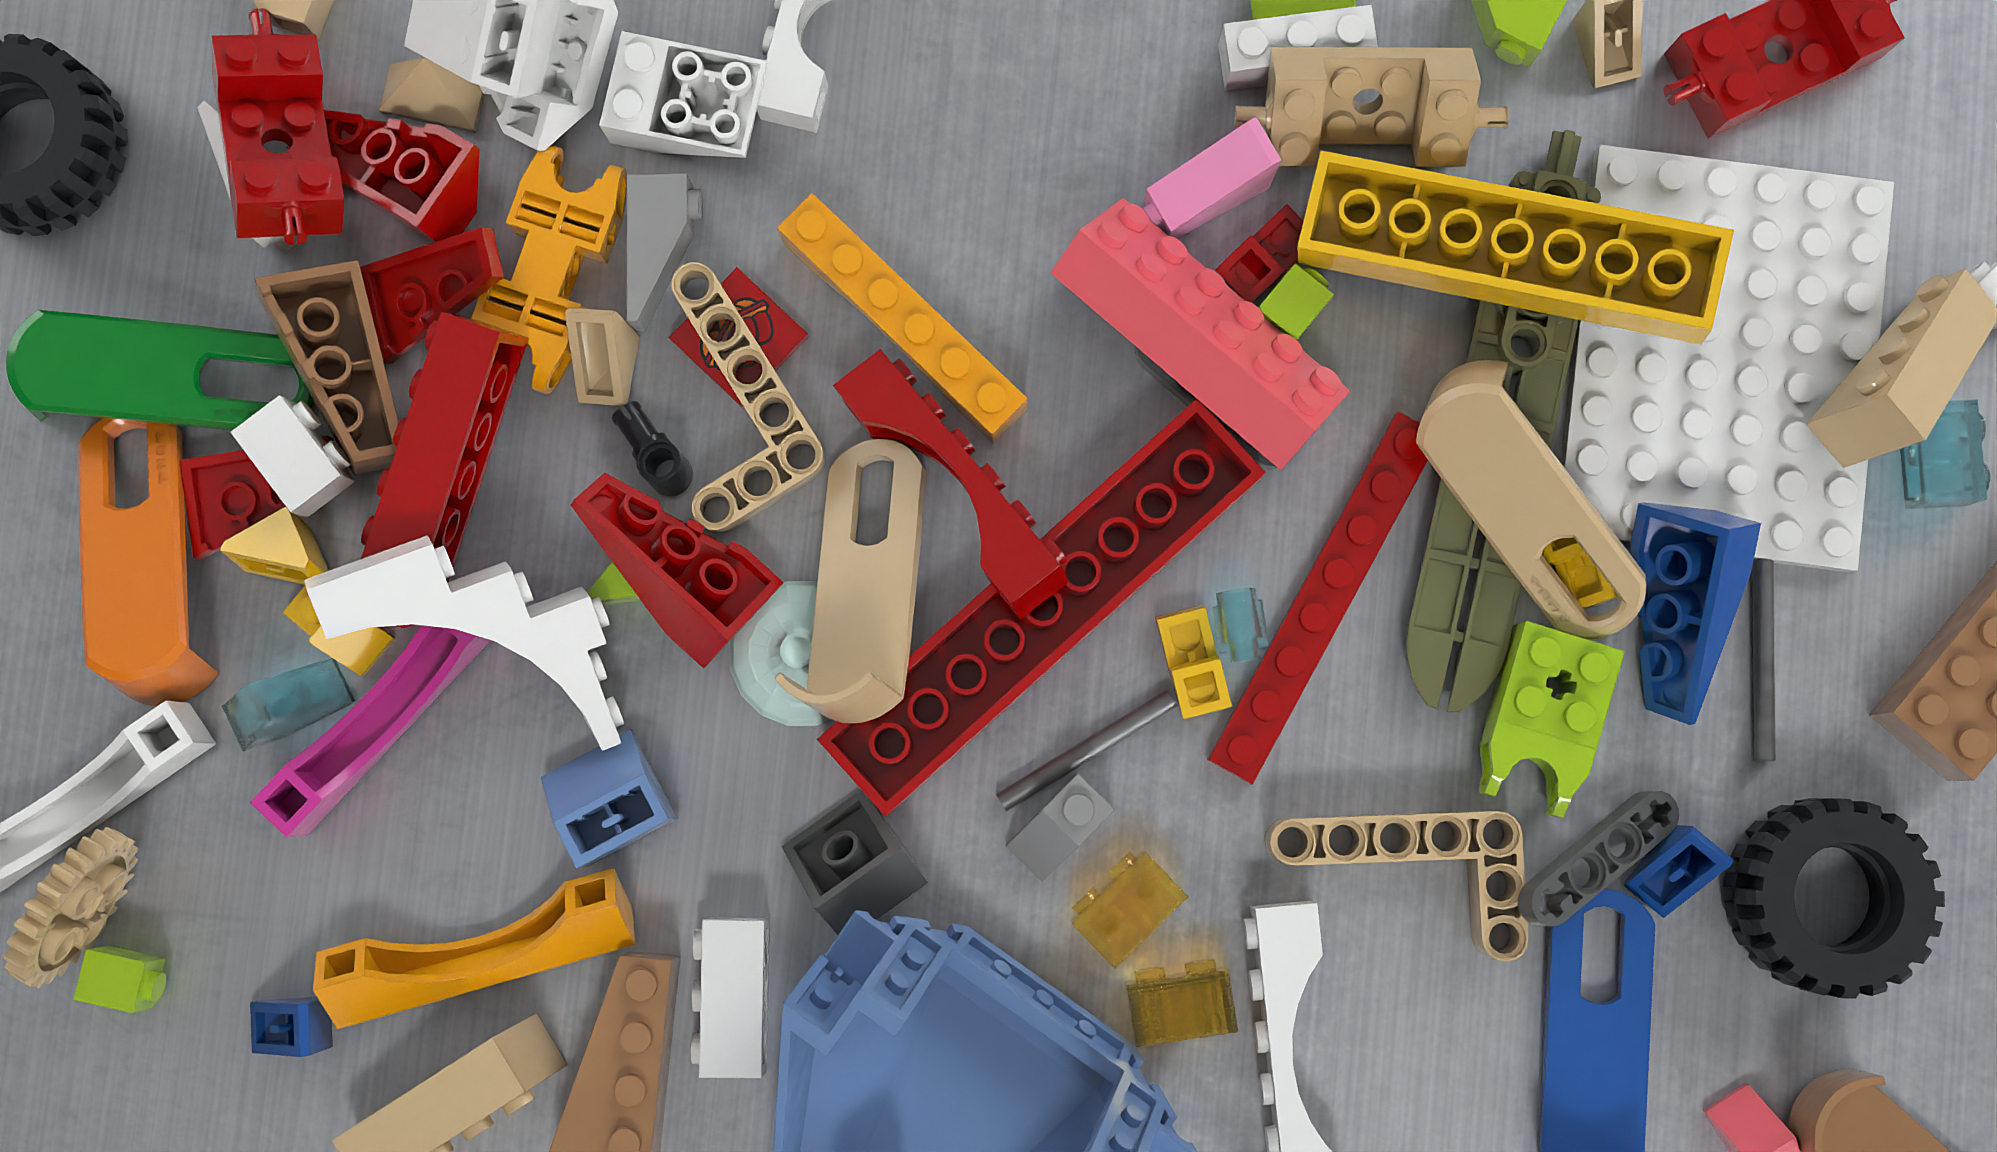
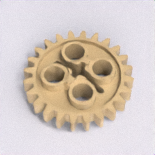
[3,827,139,988]

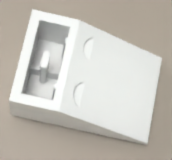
[404,0,562,99]
[599,31,768,158]

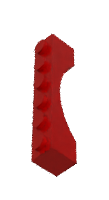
[833,349,1069,620]

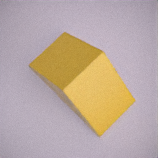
[220,507,329,585]

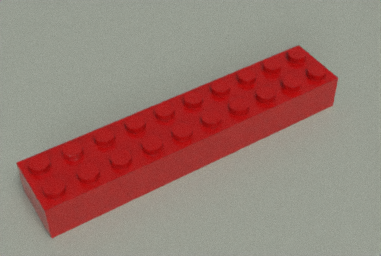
[817,399,1266,816]

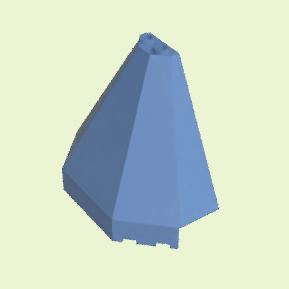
[773,910,1197,1152]

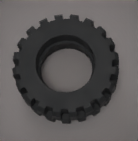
[0,34,128,236]
[1724,798,1945,999]

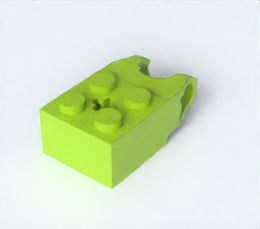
[1479,621,1625,818]

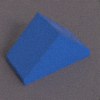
[1624,825,1734,918]
[250,997,333,1057]

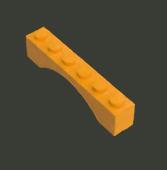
[777,193,1028,444]
[313,868,635,1029]

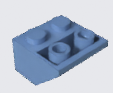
[541,729,678,869]

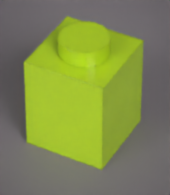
[1258,263,1334,341]
[73,945,166,1013]

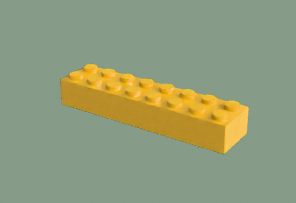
[1297,151,1734,345]

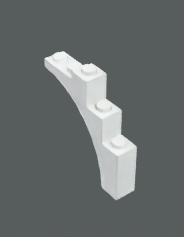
[305,535,624,751]

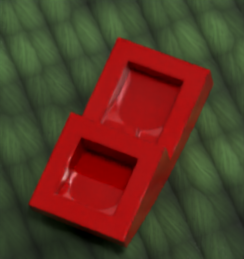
[1215,204,1304,303]

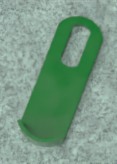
[6,310,314,431]

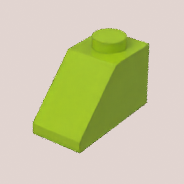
[1471,0,1567,67]

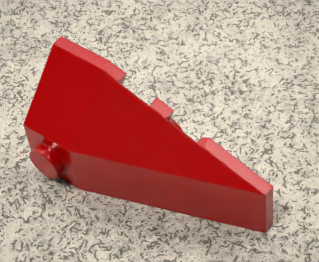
[286,109,480,243]
[570,472,784,668]

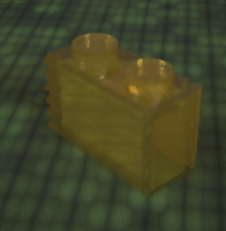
[1124,959,1238,1047]

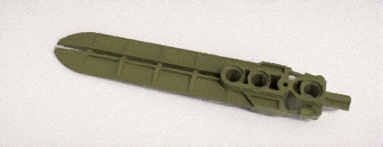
[1406,130,1601,712]

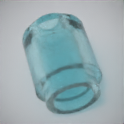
[1212,588,1269,663]

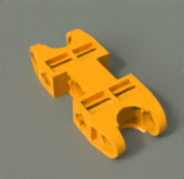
[471,145,627,394]

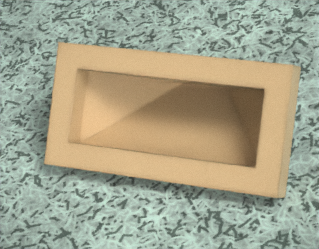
[379,57,485,133]
[565,308,640,406]

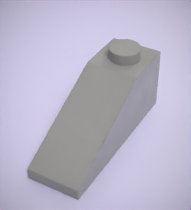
[627,173,702,332]

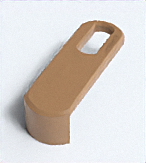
[1788,1068,1951,1152]

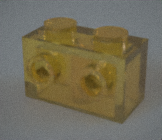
[1071,851,1189,969]

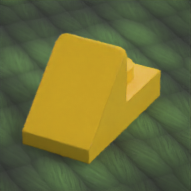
[282,585,396,677]

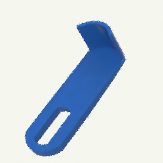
[1540,888,1655,1152]

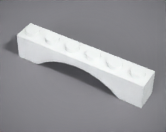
[0,700,216,892]
[1243,900,1333,1152]

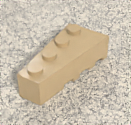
[1806,268,1997,468]
[331,1013,568,1152]

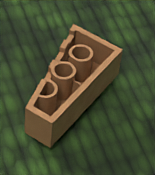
[254,260,399,475]
[549,951,681,1152]

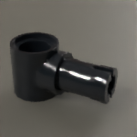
[612,401,693,496]

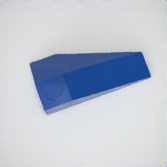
[1629,502,1761,725]

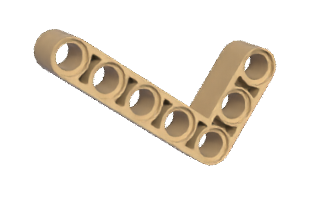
[671,262,826,534]
[1264,811,1529,962]

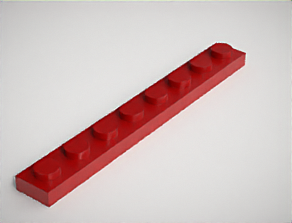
[1207,411,1428,785]

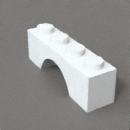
[757,0,832,133]

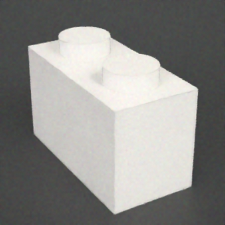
[230,395,355,518]

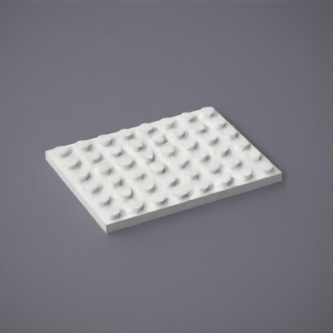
[1561,145,1894,573]

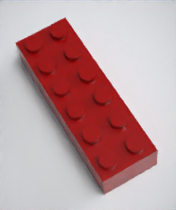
[361,312,529,628]

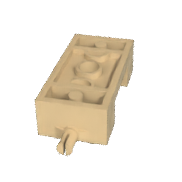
[1234,47,1509,167]

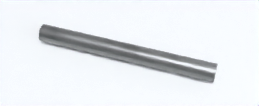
[1753,559,1776,761]
[996,690,1177,812]

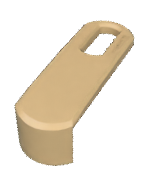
[1416,360,1646,639]
[775,439,927,723]

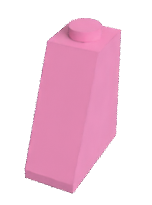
[1142,117,1281,239]

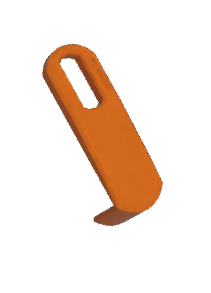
[78,418,219,706]

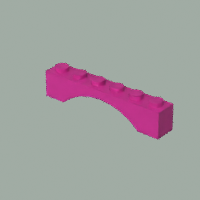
[250,575,491,838]

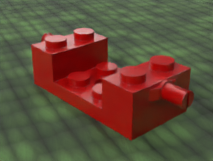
[1663,0,1905,139]
[211,8,345,245]

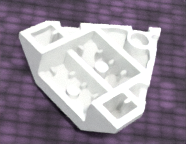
[479,0,618,151]

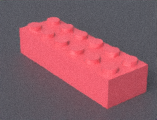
[1050,198,1350,470]

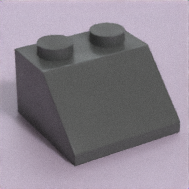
[781,790,928,935]

